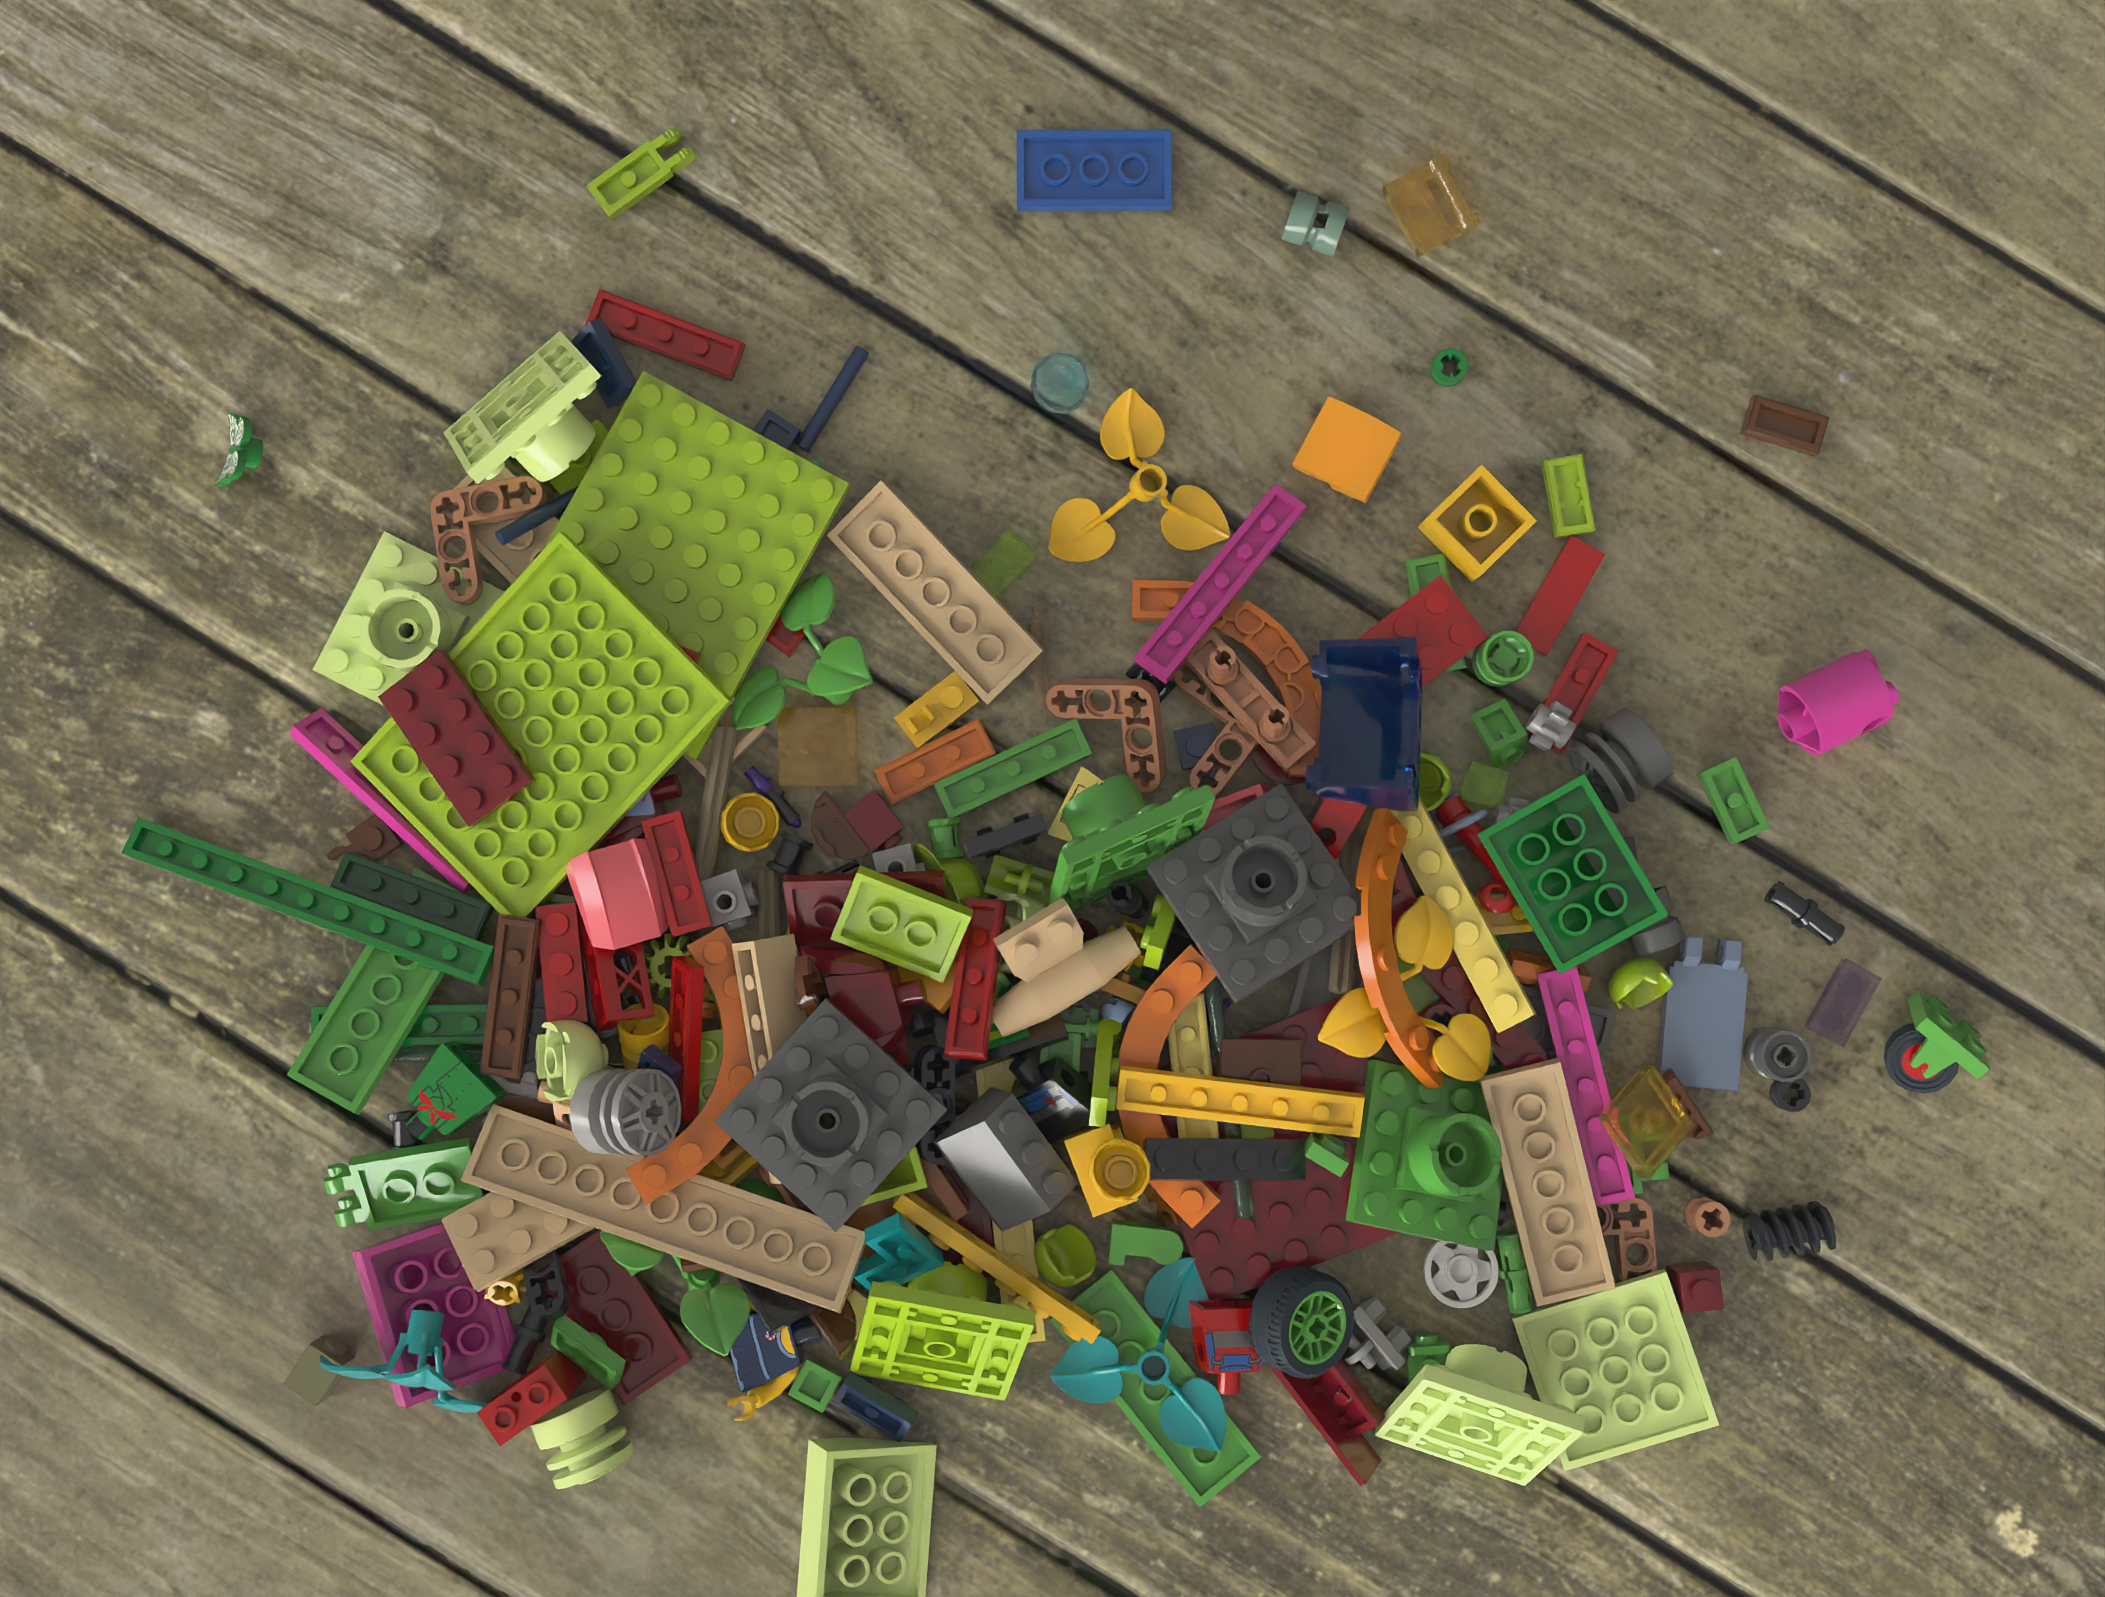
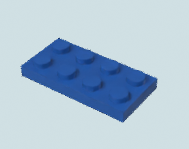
[1017,130,1172,211]

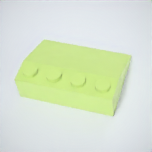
[797,1437,937,1597]

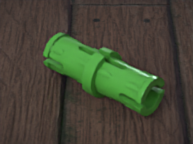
[1496,1229,1535,1314]

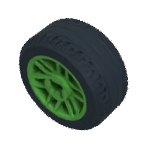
[1248,1265,1354,1378]

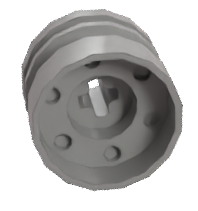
[569,1069,682,1156]

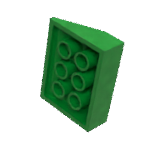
[1477,774,1669,974]

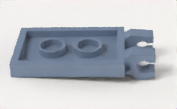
[1656,936,1748,1091]

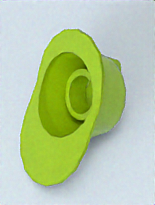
[913,843,988,906]

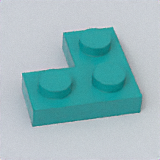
[854,1213,944,1291]

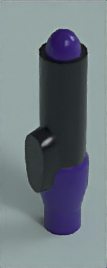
[744,765,802,828]

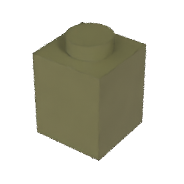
[283,1336,355,1406]

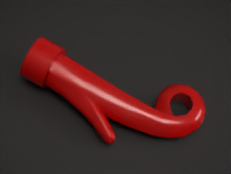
[1435,796,1517,914]

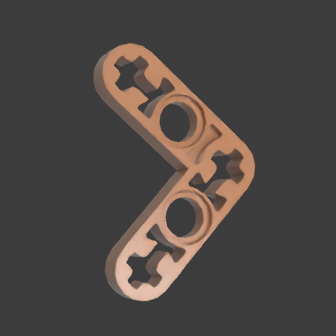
[430,476,547,605]
[1173,661,1259,799]
[1046,678,1167,793]
[1599,1196,1658,1282]

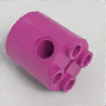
[1777,649,1900,757]

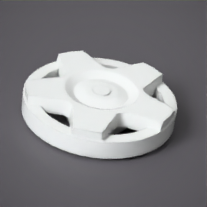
[1423,1240,1499,1308]

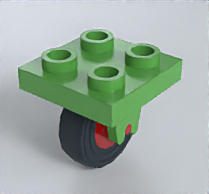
[1883,989,1990,1094]

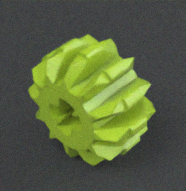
[644,933,705,999]

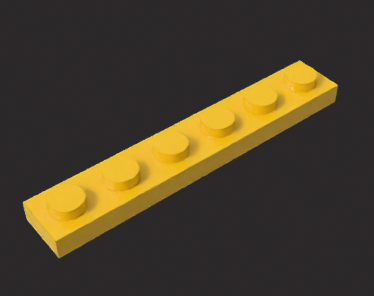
[1116,1066,1365,1138]
[893,1192,1101,1344]

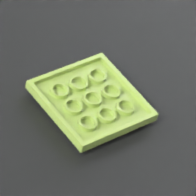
[1511,1269,1719,1471]

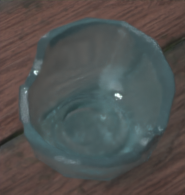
[1030,352,1089,414]

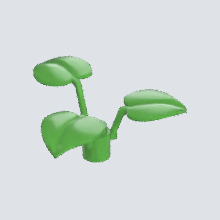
[732,572,873,731]
[600,1179,784,1356]

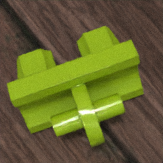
[983,854,1055,907]

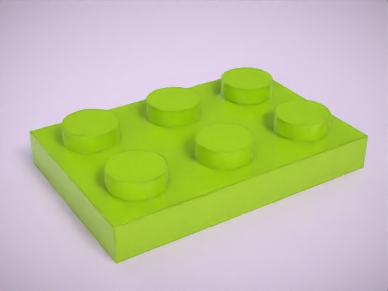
[830,865,973,983]

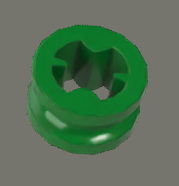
[1430,348,1468,387]

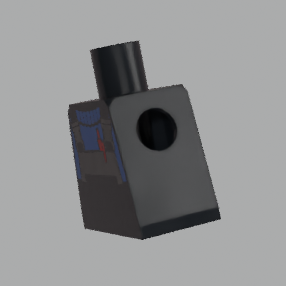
[1009,1053,1093,1145]

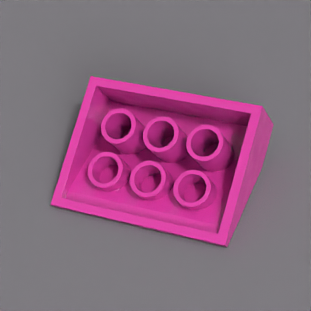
[352,1222,515,1408]

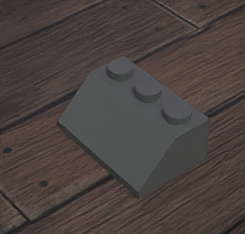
[933,1087,1078,1231]

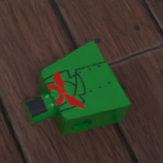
[405,1041,508,1140]

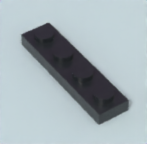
[1143,1138,1306,1181]

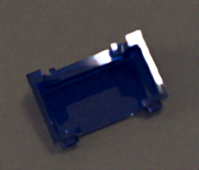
[1306,638,1423,812]

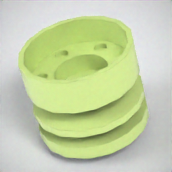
[530,1387,635,1489]

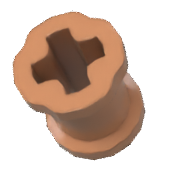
[1684,1196,1730,1237]

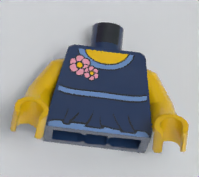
[728,1293,822,1421]

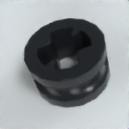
[1769,1078,1811,1112]

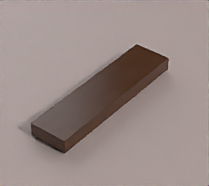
[480,914,542,1079]

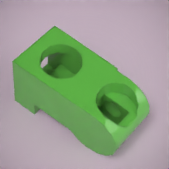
[1107,1219,1183,1266]

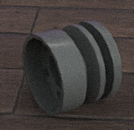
[1566,708,1674,814]

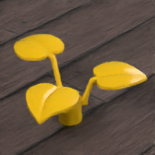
[1048,388,1230,562]
[1318,896,1491,1081]

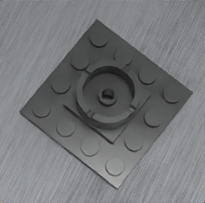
[1146,783,1361,1004]
[714,998,948,1232]

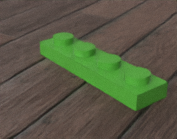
[934,718,1092,818]

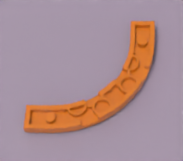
[1132,580,1330,777]
[1354,808,1445,1089]
[625,926,753,1205]
[1116,944,1222,1228]

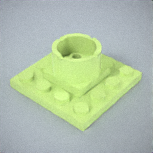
[443,331,601,484]
[313,531,505,706]
[1374,1344,1586,1486]

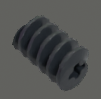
[1743,1201,1836,1261]

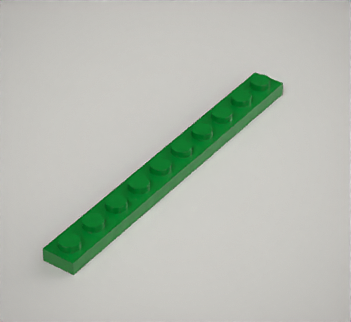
[122,817,495,987]

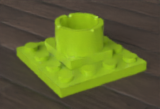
[849,1261,1036,1401]

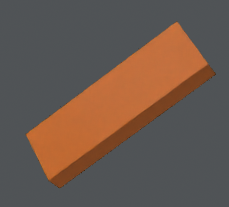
[874,718,996,806]

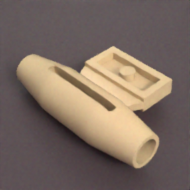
[992,897,1141,1037]

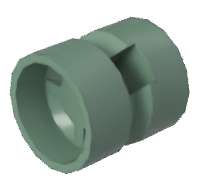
[1281,190,1350,257]

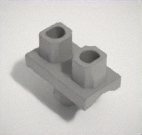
[1343,1297,1412,1370]

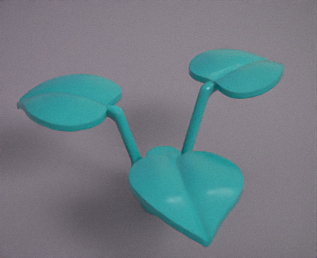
[1051,1257,1226,1451]
[319,1310,487,1413]

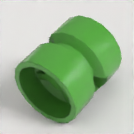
[1472,631,1534,687]

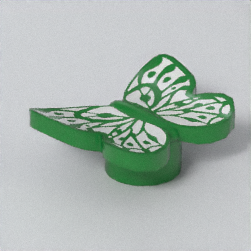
[214,412,263,487]

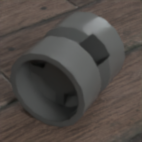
[1631,886,1687,956]
[1743,1027,1812,1082]

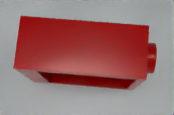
[477,1350,588,1446]

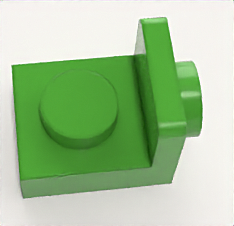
[1470,698,1528,768]
[1405,1332,1451,1385]

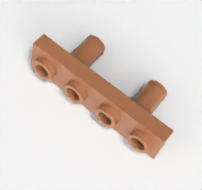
[1185,629,1317,773]

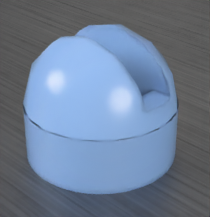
[1102,997,1136,1027]

